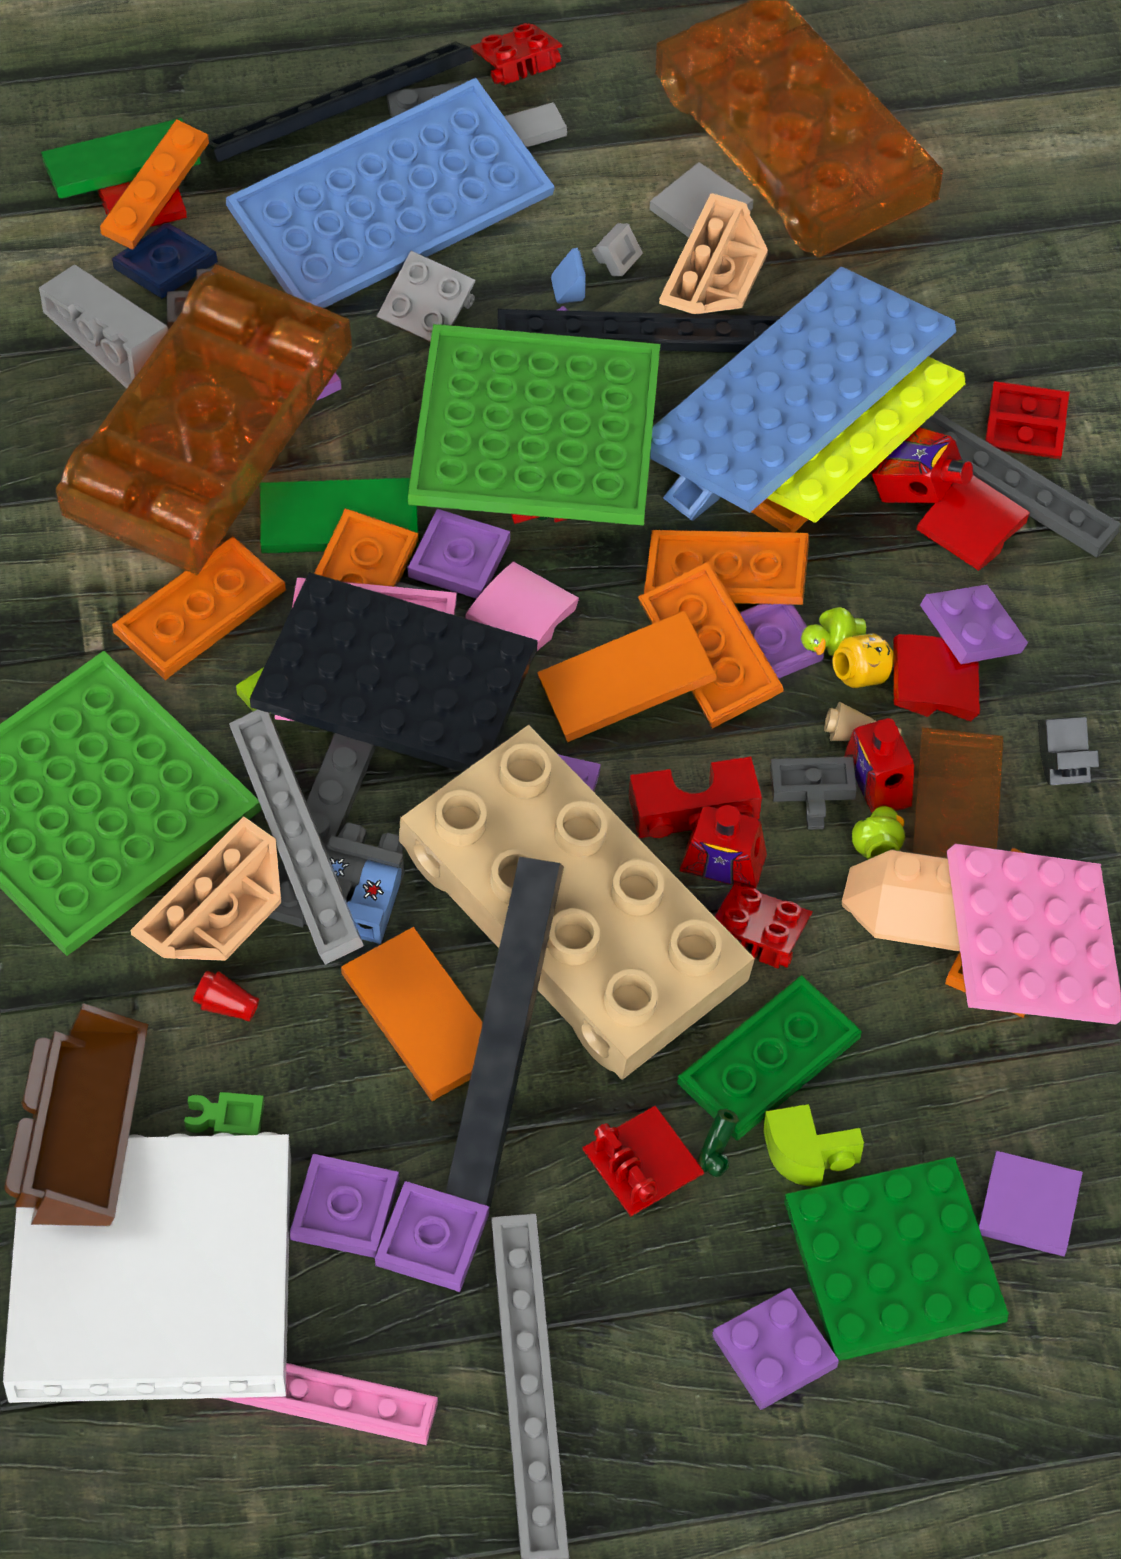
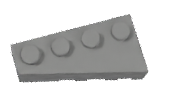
[39,264,173,399]

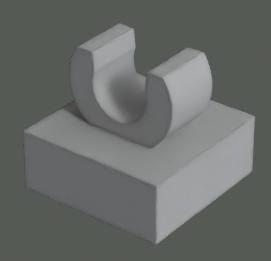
[592,223,643,276]

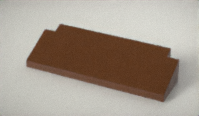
[4,1003,148,1226]

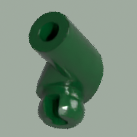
[698,1109,739,1177]

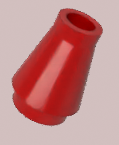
[193,970,260,1022]

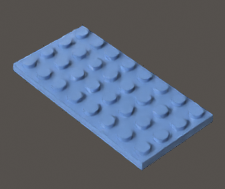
[226,78,554,318]
[650,266,956,513]

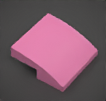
[465,561,579,651]

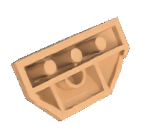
[659,193,768,314]
[130,816,282,961]
[842,850,960,951]

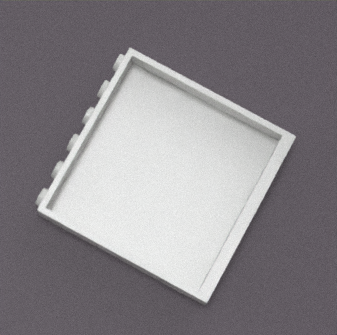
[3,1132,291,1403]

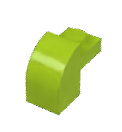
[763,1104,864,1187]

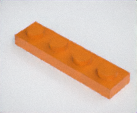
[100,119,209,250]

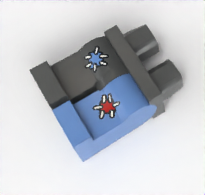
[302,822,404,944]

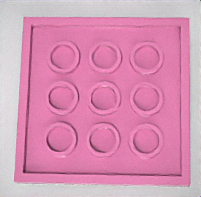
[947,844,1121,1025]

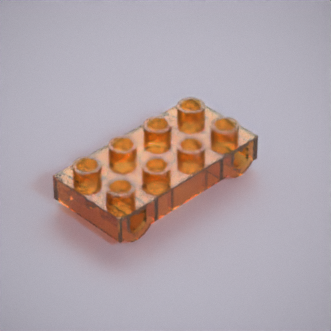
[655,0,943,258]
[55,264,352,575]

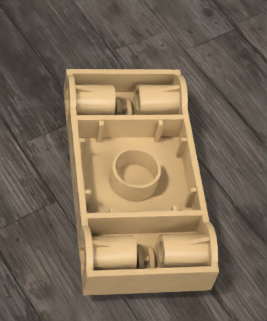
[399,725,755,1080]

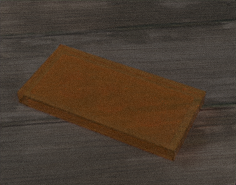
[912,728,1003,859]

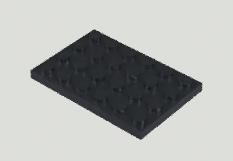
[250,572,538,772]

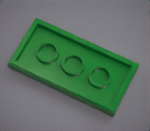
[41,118,201,198]
[260,478,418,553]
[677,975,862,1141]

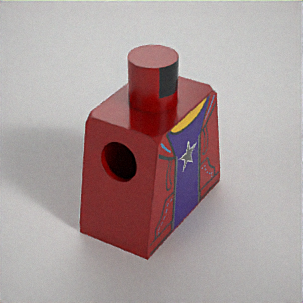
[871,427,973,503]
[844,718,914,813]
[680,805,767,889]

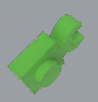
[184,1092,264,1136]

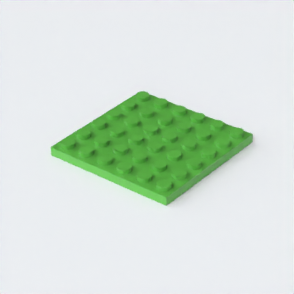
[408,324,660,526]
[0,651,262,956]

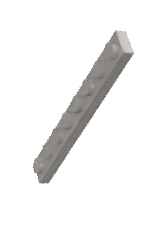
[229,710,364,965]
[492,1214,569,1559]

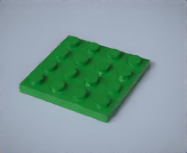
[784,1156,1009,1361]

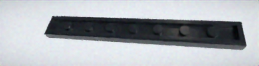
[204,41,474,162]
[497,309,782,353]
[446,857,564,1207]

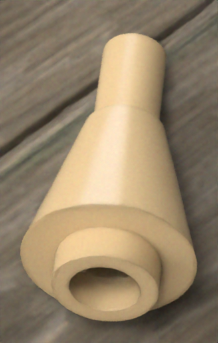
[824,702,901,741]

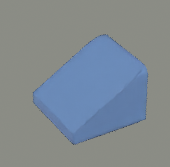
[551,248,586,304]
[663,475,720,521]

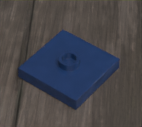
[112,222,218,299]

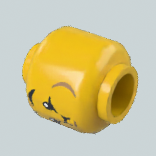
[832,633,893,688]

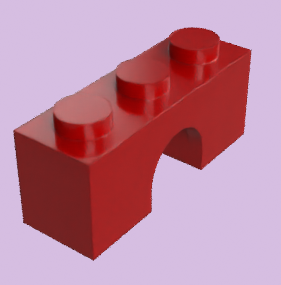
[629,756,762,838]

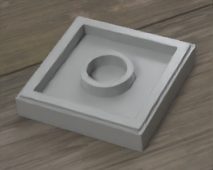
[650,162,753,237]

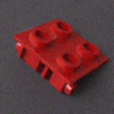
[470,24,562,86]
[714,884,813,969]
[582,1105,704,1217]

